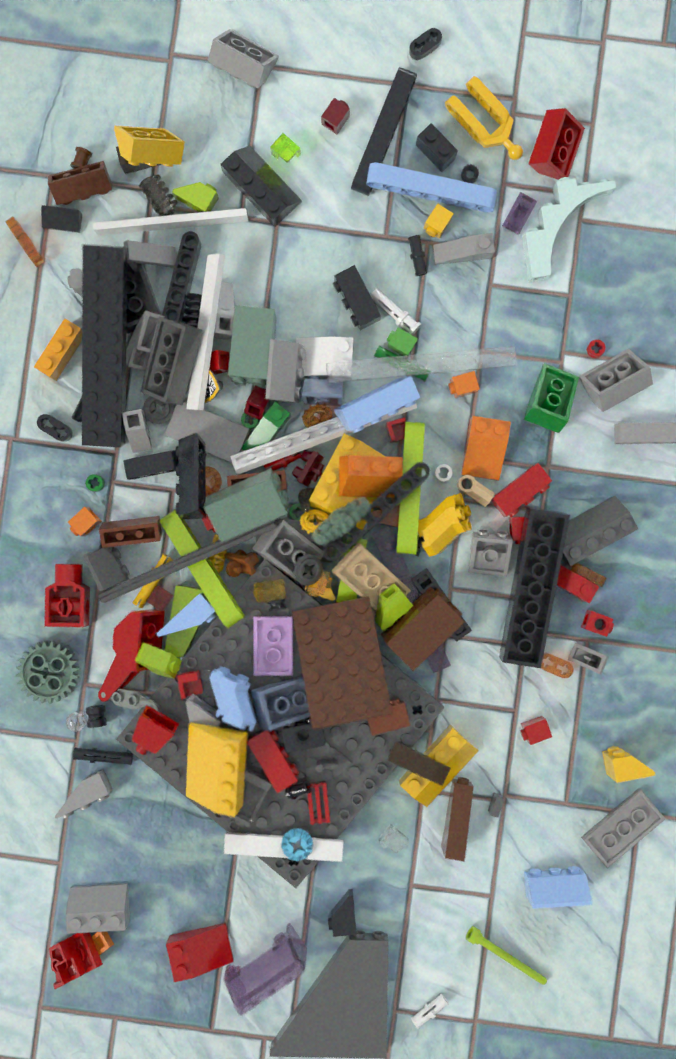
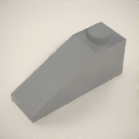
[433,233,495,265]

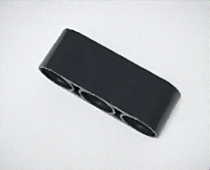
[123,450,179,480]

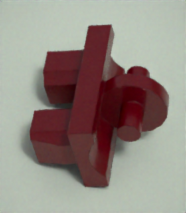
[292,450,325,487]

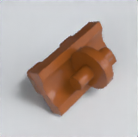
[224,549,259,578]

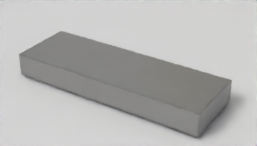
[123,240,177,268]

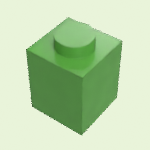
[387,327,418,359]

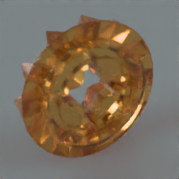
[302,402,332,428]
[206,466,222,497]

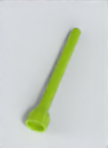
[466,926,547,985]

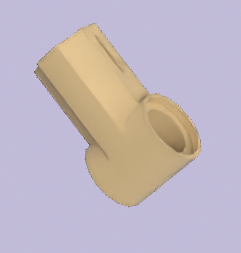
[457,475,495,507]

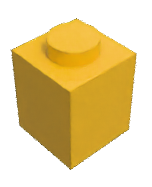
[423,203,454,238]

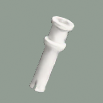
[370,288,422,335]

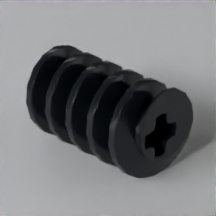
[182,293,202,328]

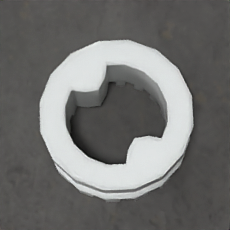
[435,464,452,482]

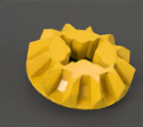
[300,509,329,534]

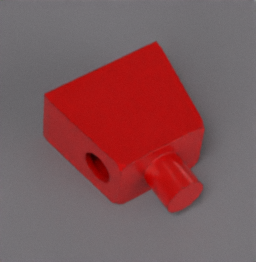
[132,705,179,755]

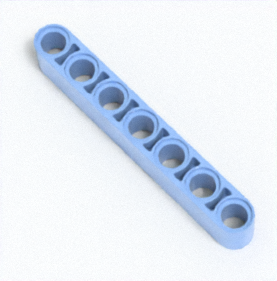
[366,163,497,212]

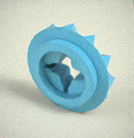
[281,829,313,862]

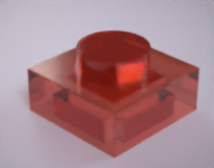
[147,585,174,611]

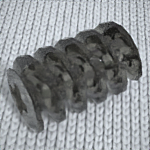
[139,174,178,216]

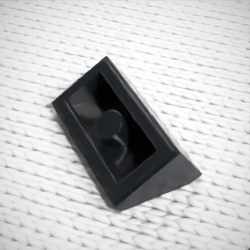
[41,205,82,233]

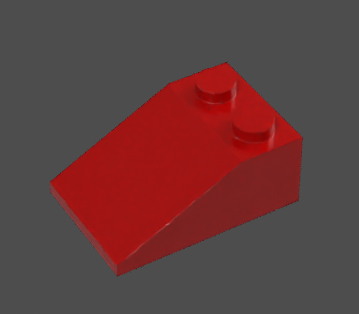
[166,923,234,982]

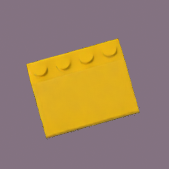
[309,433,386,531]
[186,722,247,817]

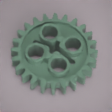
[312,497,371,545]
[16,641,80,704]

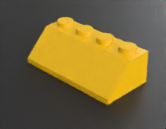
[399,724,479,807]

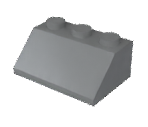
[208,29,279,88]
[265,339,305,403]
[579,349,653,412]
[252,520,324,584]
[66,883,130,934]

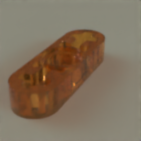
[5,216,45,267]

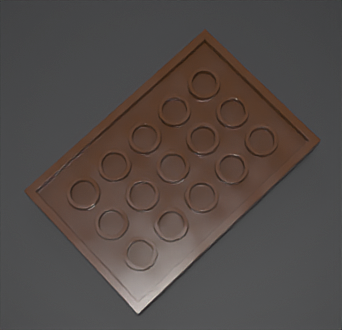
[292,596,392,730]

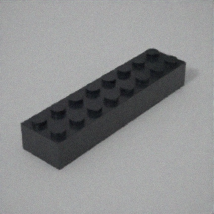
[499,507,570,668]

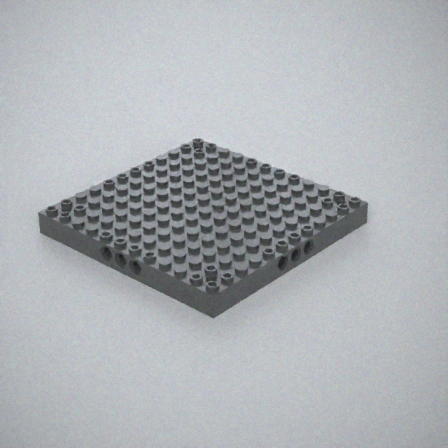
[116,559,445,888]

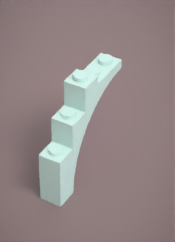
[522,177,616,283]

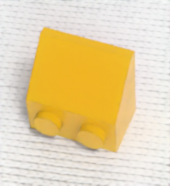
[602,746,656,783]

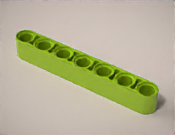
[396,422,425,554]
[160,509,245,628]

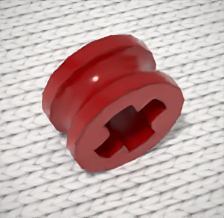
[587,339,606,358]

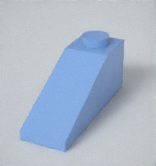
[157,593,217,637]

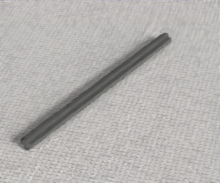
[98,519,277,603]

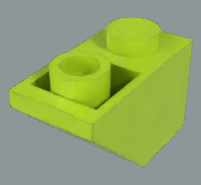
[375,583,413,631]

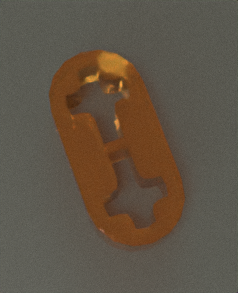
[570,563,607,587]
[541,653,574,678]

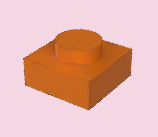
[92,931,114,956]

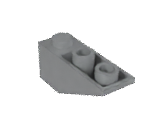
[214,282,235,340]
[55,769,113,819]

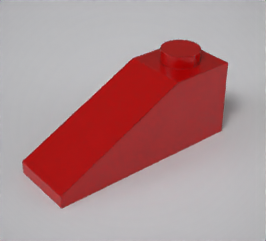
[557,565,599,603]

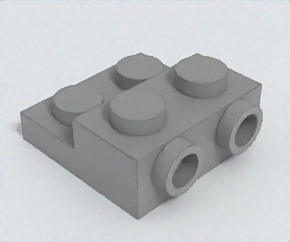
[468,529,513,576]

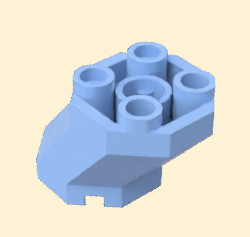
[210,666,257,731]

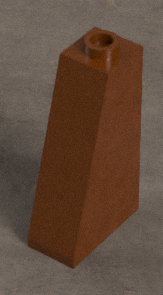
[441,777,474,862]

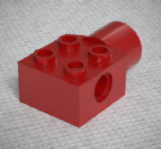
[45,564,90,627]

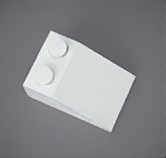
[296,337,354,380]

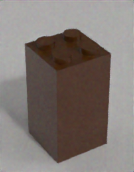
[380,586,465,671]

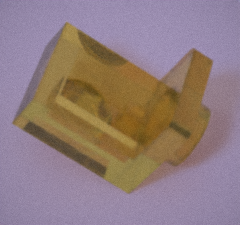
[305,570,333,597]
[253,579,286,602]

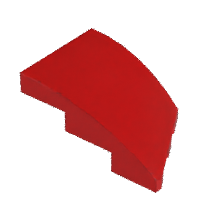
[49,932,103,989]

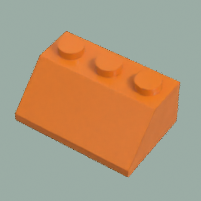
[339,455,403,498]

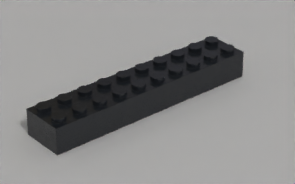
[82,244,128,448]

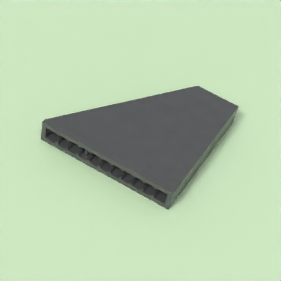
[270,931,388,1059]

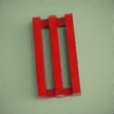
[307,782,330,825]

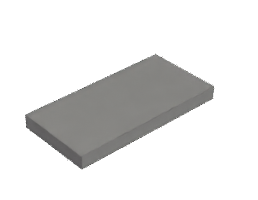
[164,402,250,463]
[581,788,666,869]

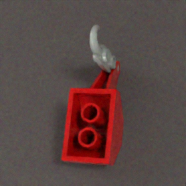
[98,609,165,711]

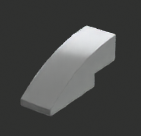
[126,310,164,371]

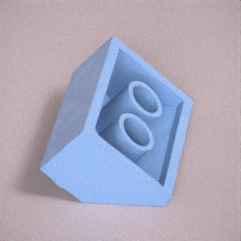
[524,866,592,909]

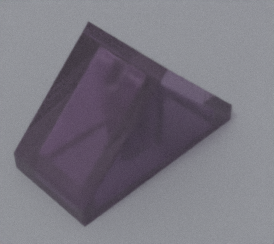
[502,192,537,235]

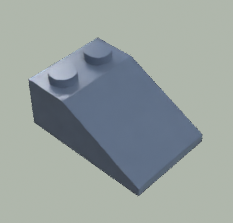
[302,376,343,406]
[251,676,310,731]

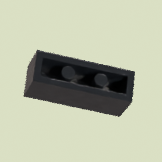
[333,265,381,330]

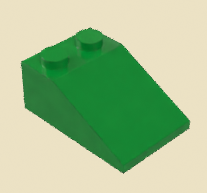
[524,363,579,433]

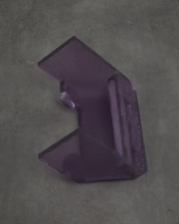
[223,923,307,1015]

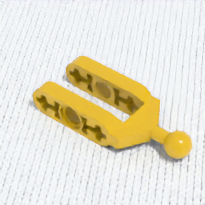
[445,76,523,160]

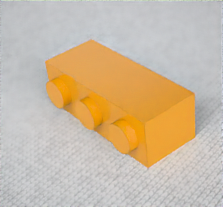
[34,318,82,381]

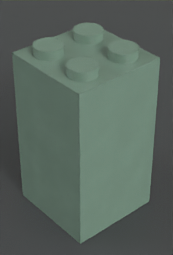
[228,305,277,388]
[204,468,289,542]

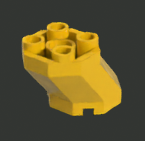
[418,493,472,557]

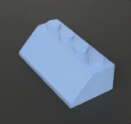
[333,376,420,433]

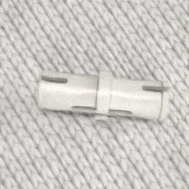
[411,993,449,1029]

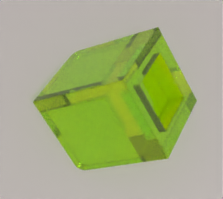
[270,133,301,163]

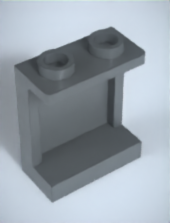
[219,766,272,827]

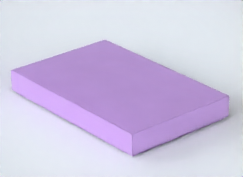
[254,616,293,676]

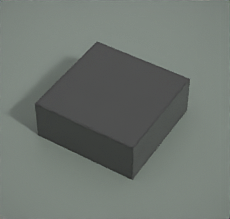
[488,792,504,818]

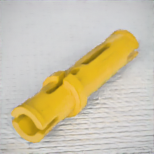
[132,554,173,608]

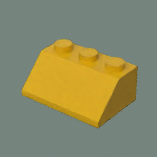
[114,125,185,167]

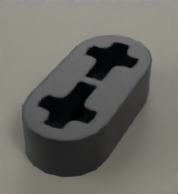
[409,28,442,60]
[37,414,73,442]

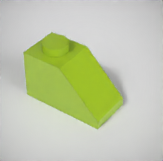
[172,182,219,212]
[135,643,182,679]

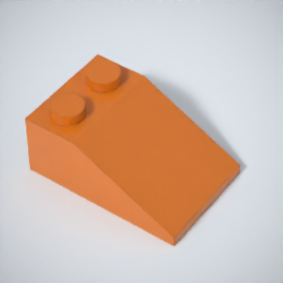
[461,416,511,481]

